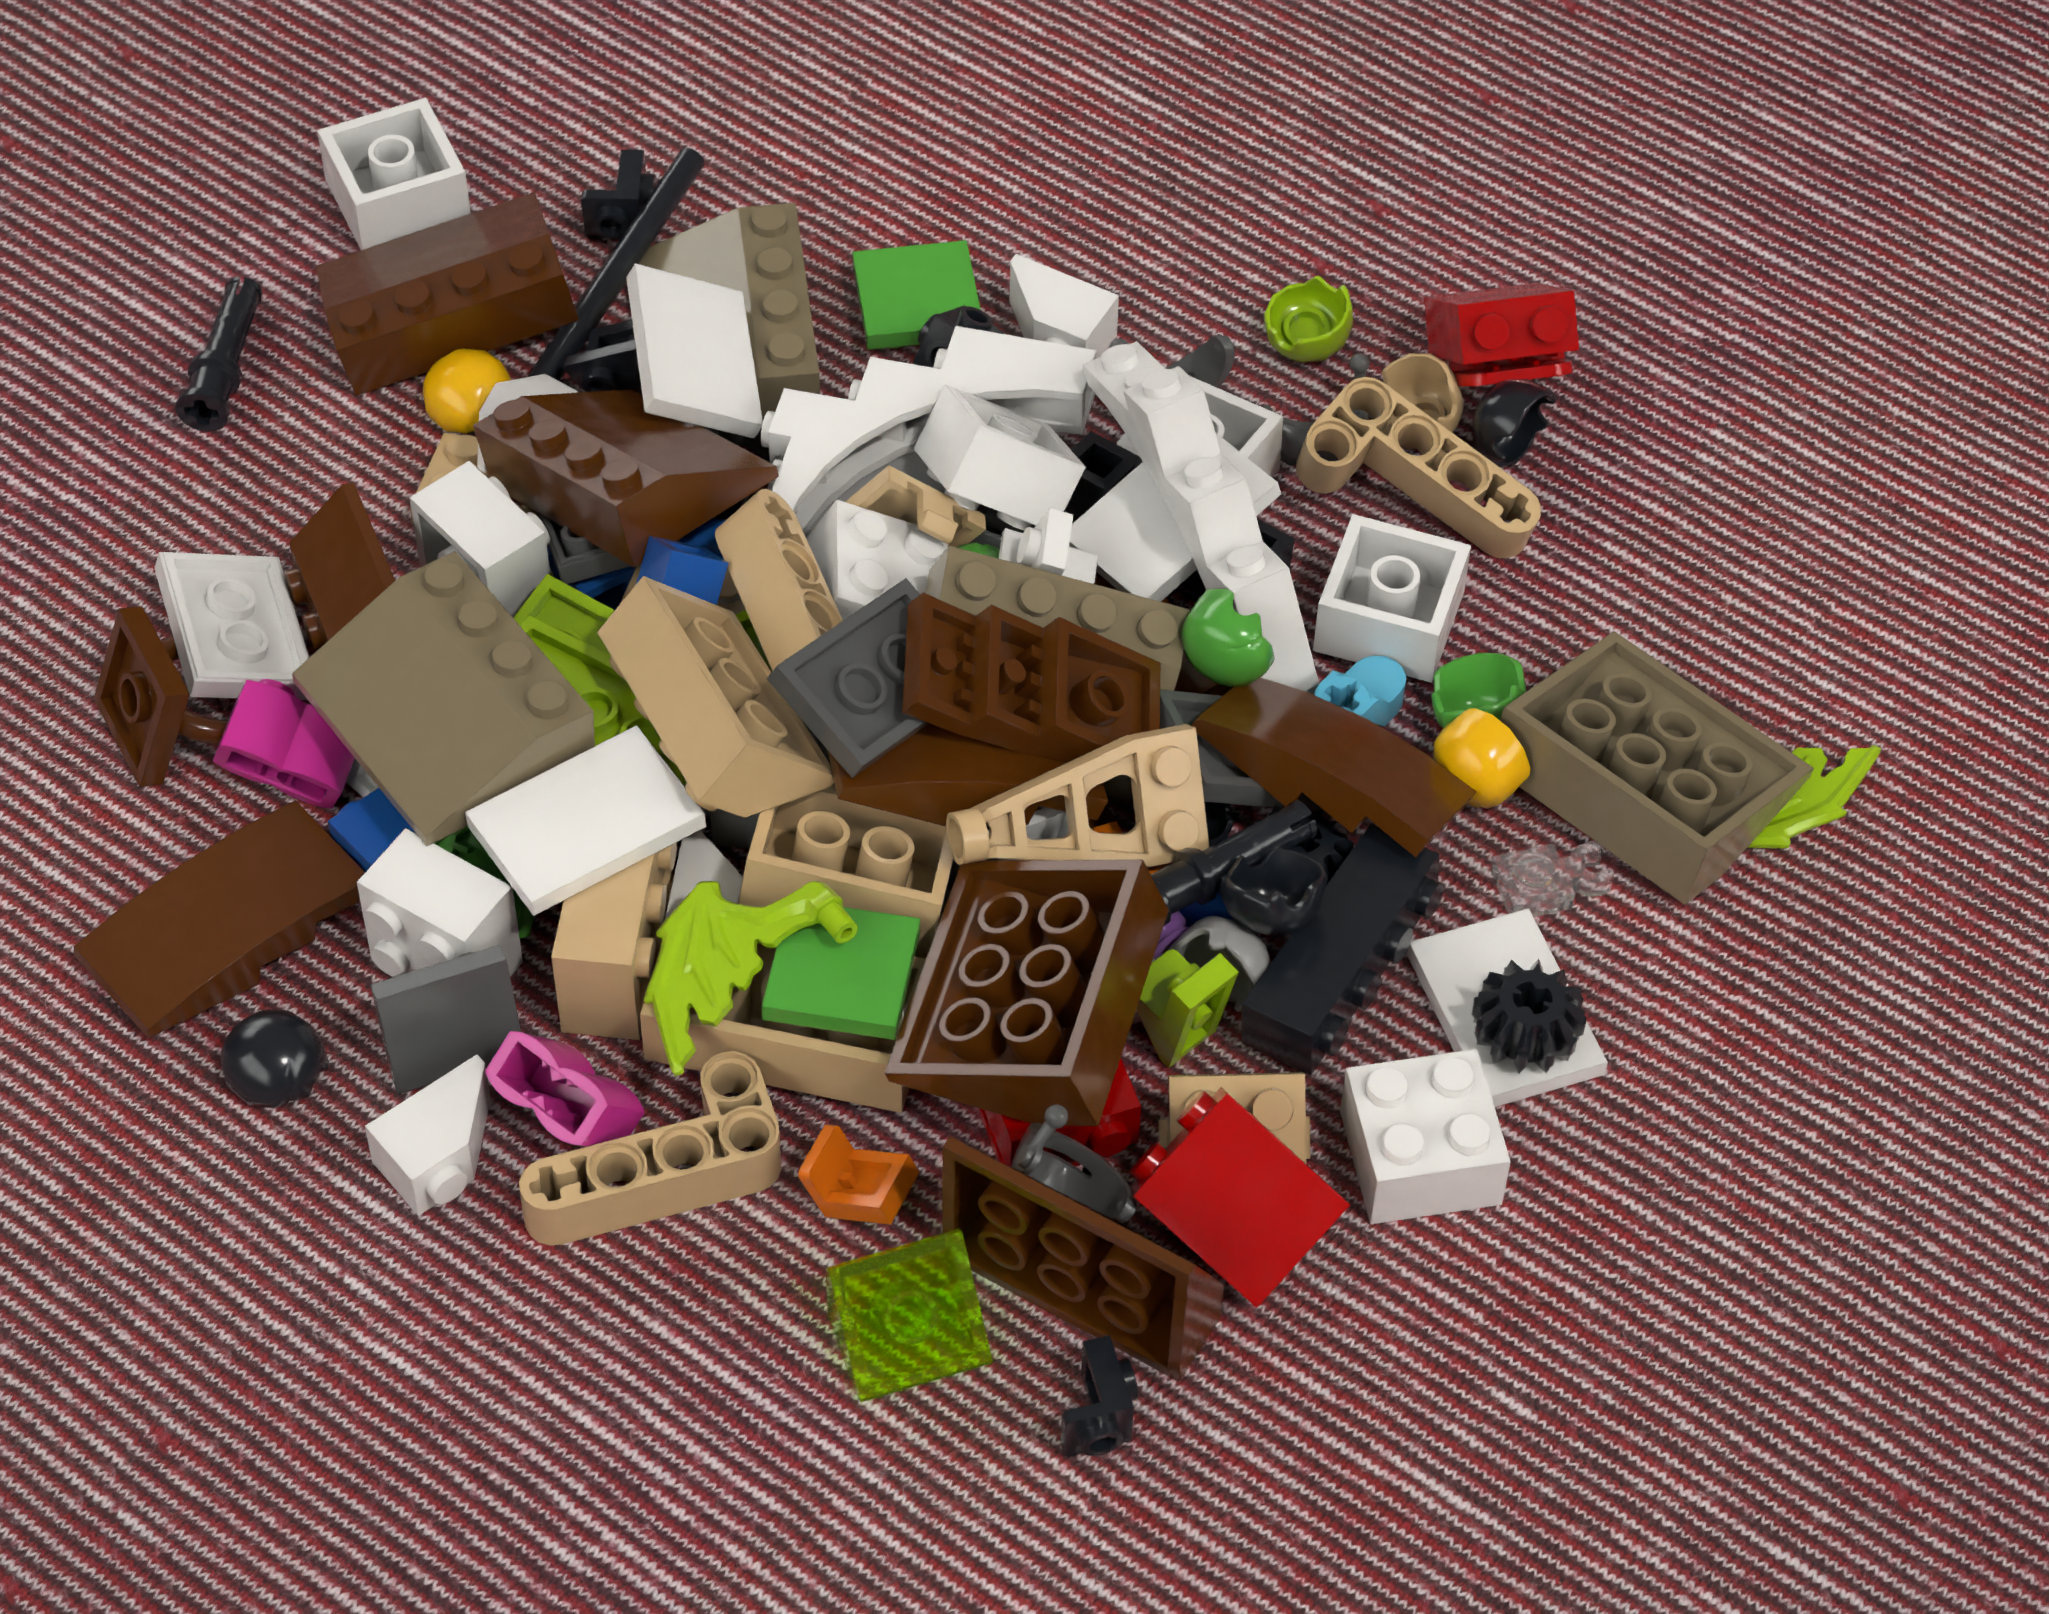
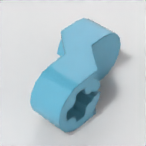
[1314,655,1406,727]

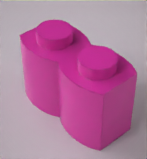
[212,679,355,809]
[485,1031,645,1147]

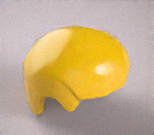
[423,349,511,434]
[1433,708,1530,809]

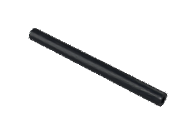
[527,148,705,381]

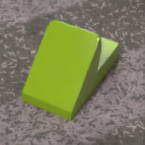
[1137,949,1238,1069]

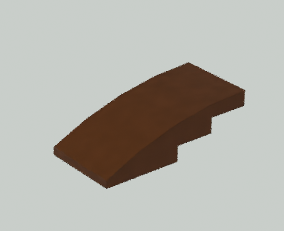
[902,592,1161,763]
[1191,678,1477,857]
[827,723,1108,827]
[73,800,365,1038]

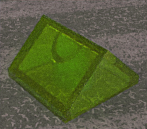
[826,1229,993,1402]

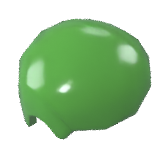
[1181,589,1275,687]
[1432,653,1526,728]

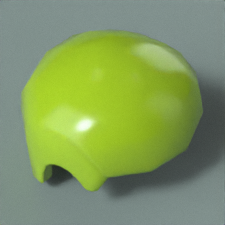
[1264,276,1353,362]

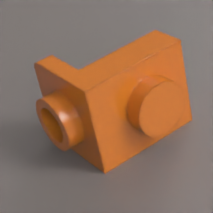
[798,1125,920,1225]

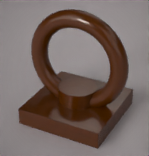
[94,606,228,787]

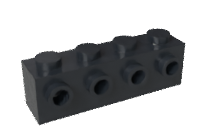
[1242,824,1444,1075]

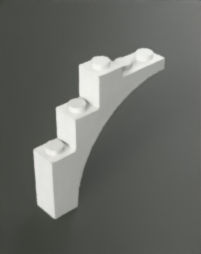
[761,326,1096,534]
[1082,341,1319,694]

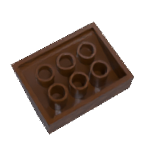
[316,192,579,396]
[473,389,779,567]
[884,859,1169,1126]
[942,1136,1224,1382]

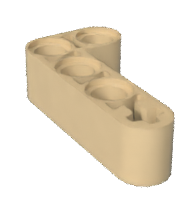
[1296,377,1541,559]
[715,489,843,671]
[519,1051,781,1246]

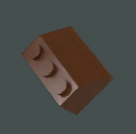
[284,482,395,650]

